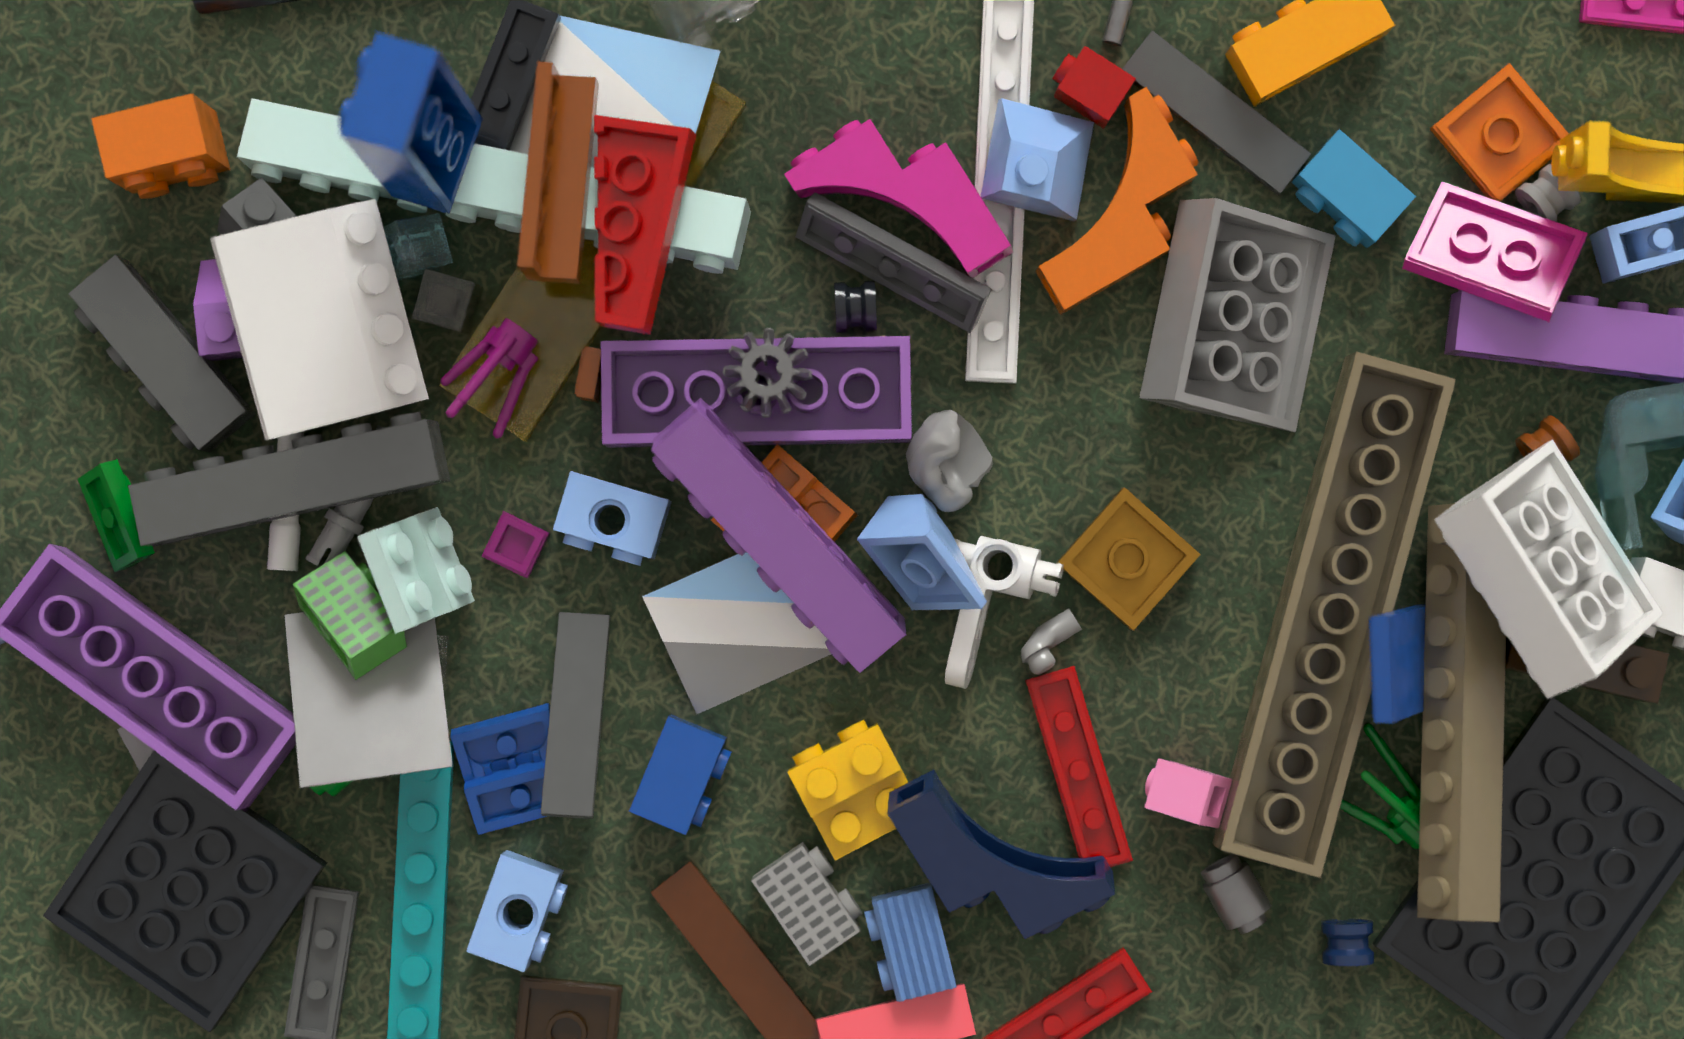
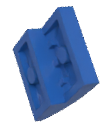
[450,703,550,835]

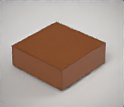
[574,346,601,403]

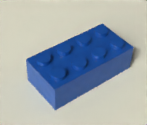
[338,32,483,214]

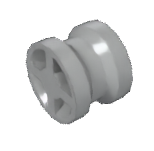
[1515,164,1581,222]

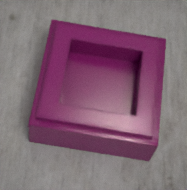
[481,511,550,578]

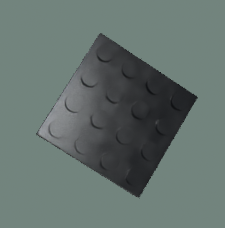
[43,751,328,1032]

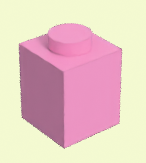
[1144,758,1233,828]

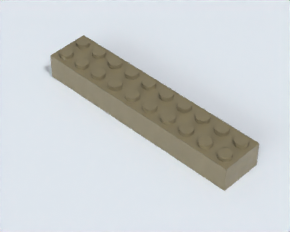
[1212,352,1456,878]

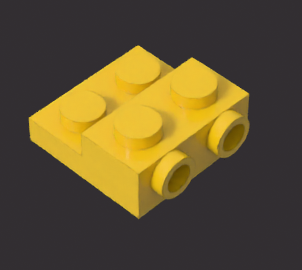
[787,719,909,861]

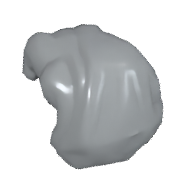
[906,410,993,512]

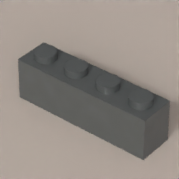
[68,254,256,452]

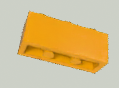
[1225,0,1395,107]

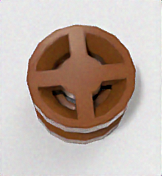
[1515,415,1580,462]

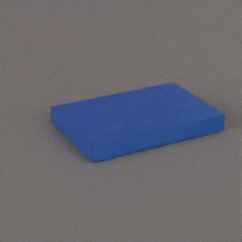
[1369,604,1426,723]

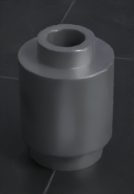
[1201,854,1271,934]

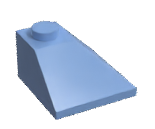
[981,98,1094,221]
[857,494,987,610]

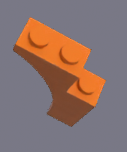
[1035,87,1198,315]

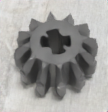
[723,328,812,418]

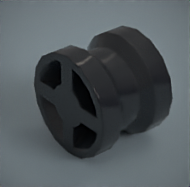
[834,281,877,333]

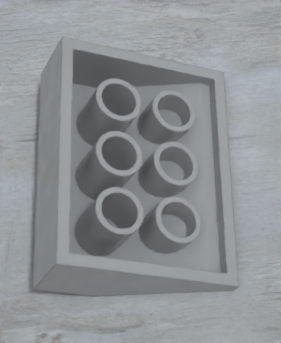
[1139,198,1335,432]

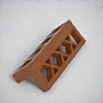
[517,61,599,284]

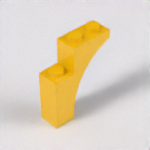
[1551,121,1684,203]

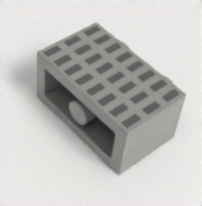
[751,842,863,966]

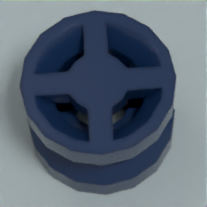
[1321,919,1374,966]

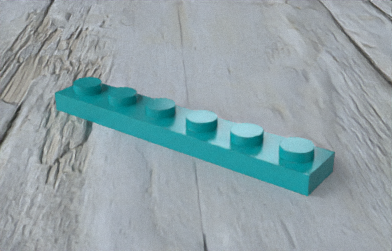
[387,741,454,1039]

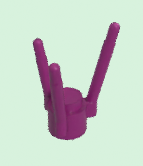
[440,318,539,439]

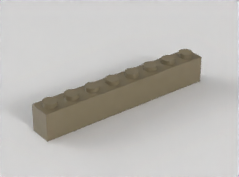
[1417,503,1506,922]

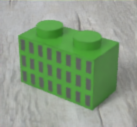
[293,551,407,680]

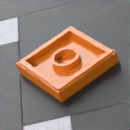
[1430,63,1569,202]

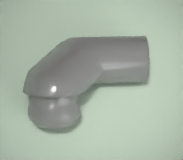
[1021,608,1082,675]

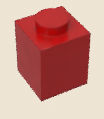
[1052,46,1136,129]

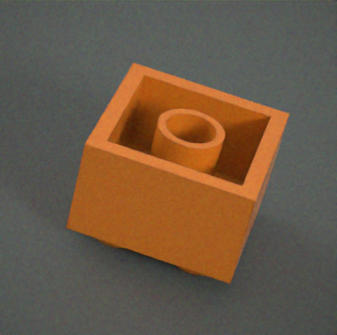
[91,93,230,199]

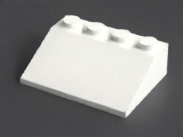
[210,199,429,440]
[1435,439,1663,698]

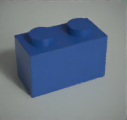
[629,714,732,835]

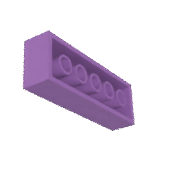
[601,336,912,448]
[0,544,296,810]

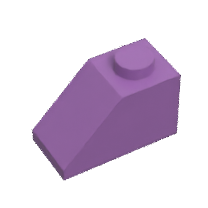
[193,259,243,361]

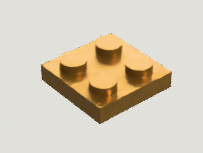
[1056,487,1201,631]

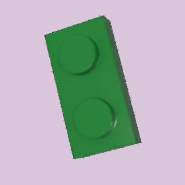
[77,459,155,572]

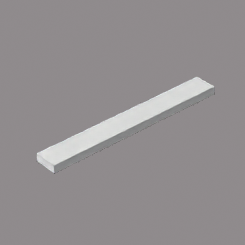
[965,0,1034,384]

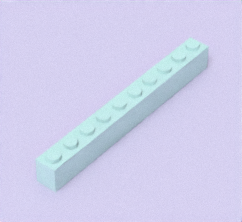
[237,98,751,274]

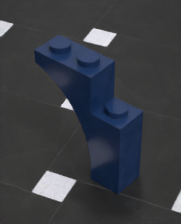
[887,770,1115,939]

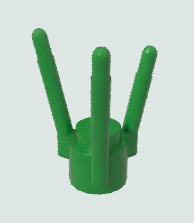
[1340,723,1421,849]

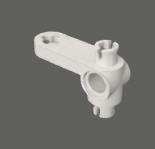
[945,536,1064,689]

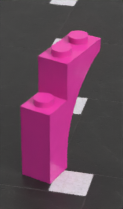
[784,119,1013,278]

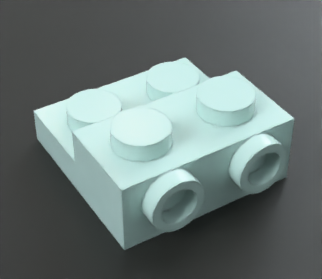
[357,507,475,634]

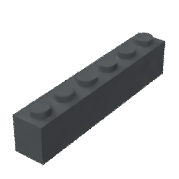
[128,412,451,546]

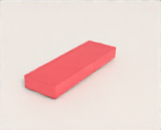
[815,984,976,1039]

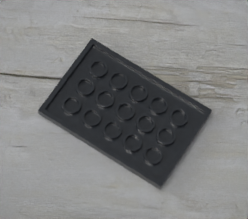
[1373,697,1684,1039]

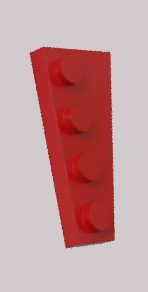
[594,115,696,334]

